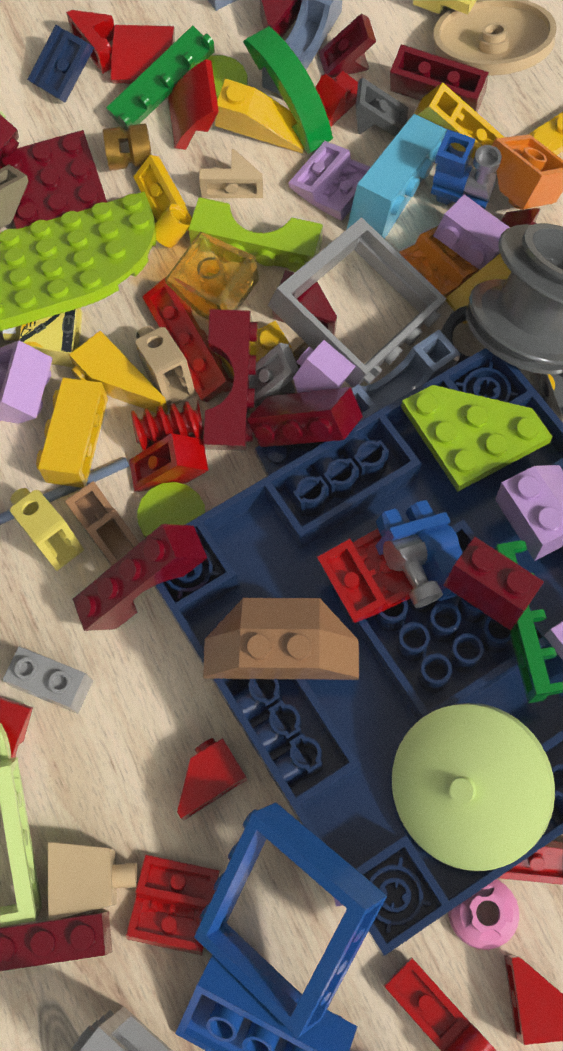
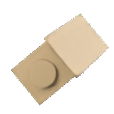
[199,149,263,198]

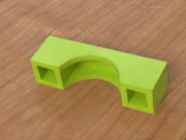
[188,197,323,272]

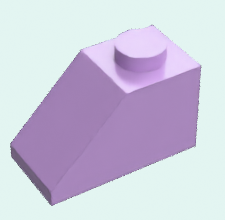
[293,340,356,393]

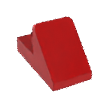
[66,10,115,74]
[315,71,358,127]

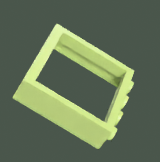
[0,757,42,927]

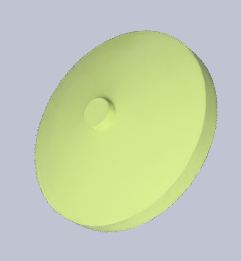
[392,703,555,871]

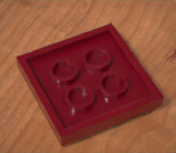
[0,130,107,229]

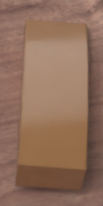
[65,481,139,566]

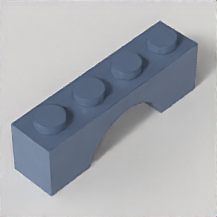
[262,0,342,95]
[352,330,460,422]

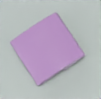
[288,141,371,221]

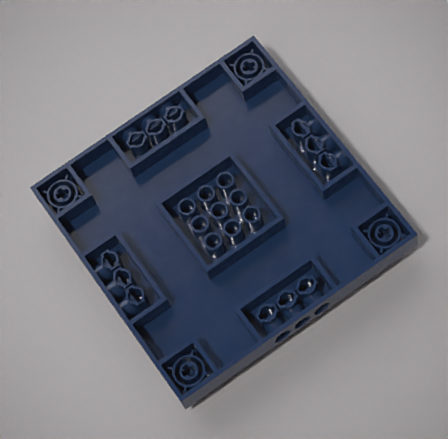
[154,348,563,956]

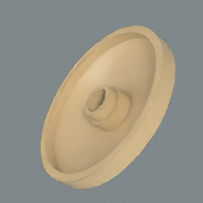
[433,0,557,76]

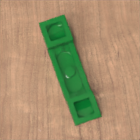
[243,26,333,154]

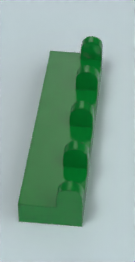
[106,25,215,131]
[495,540,563,703]

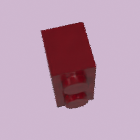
[443,537,544,630]

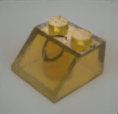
[165,231,260,320]

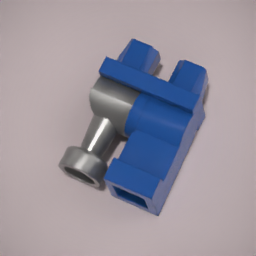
[430,129,502,209]
[375,500,463,608]

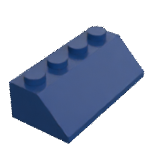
[175,955,358,1051]

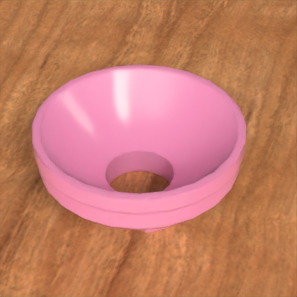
[448,879,519,950]

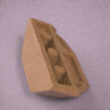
[203,598,359,680]

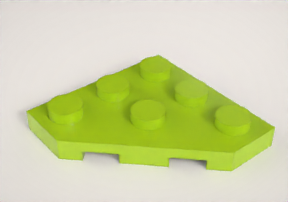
[401,385,553,492]

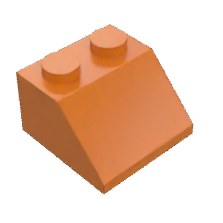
[492,134,563,210]

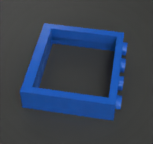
[194,803,387,1038]

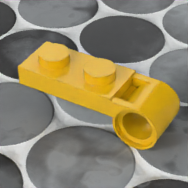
[133,155,192,248]

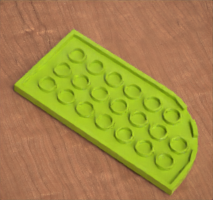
[0,191,156,331]

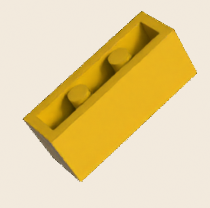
[36,378,108,488]

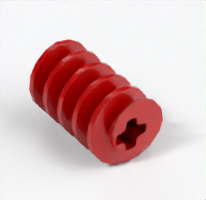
[131,399,204,451]

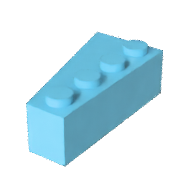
[346,114,447,239]

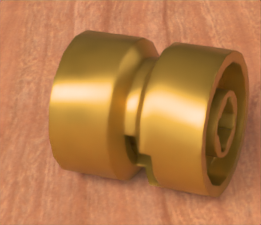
[103,123,152,171]

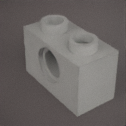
[3,646,93,714]

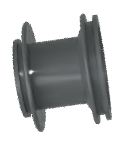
[466,223,563,374]

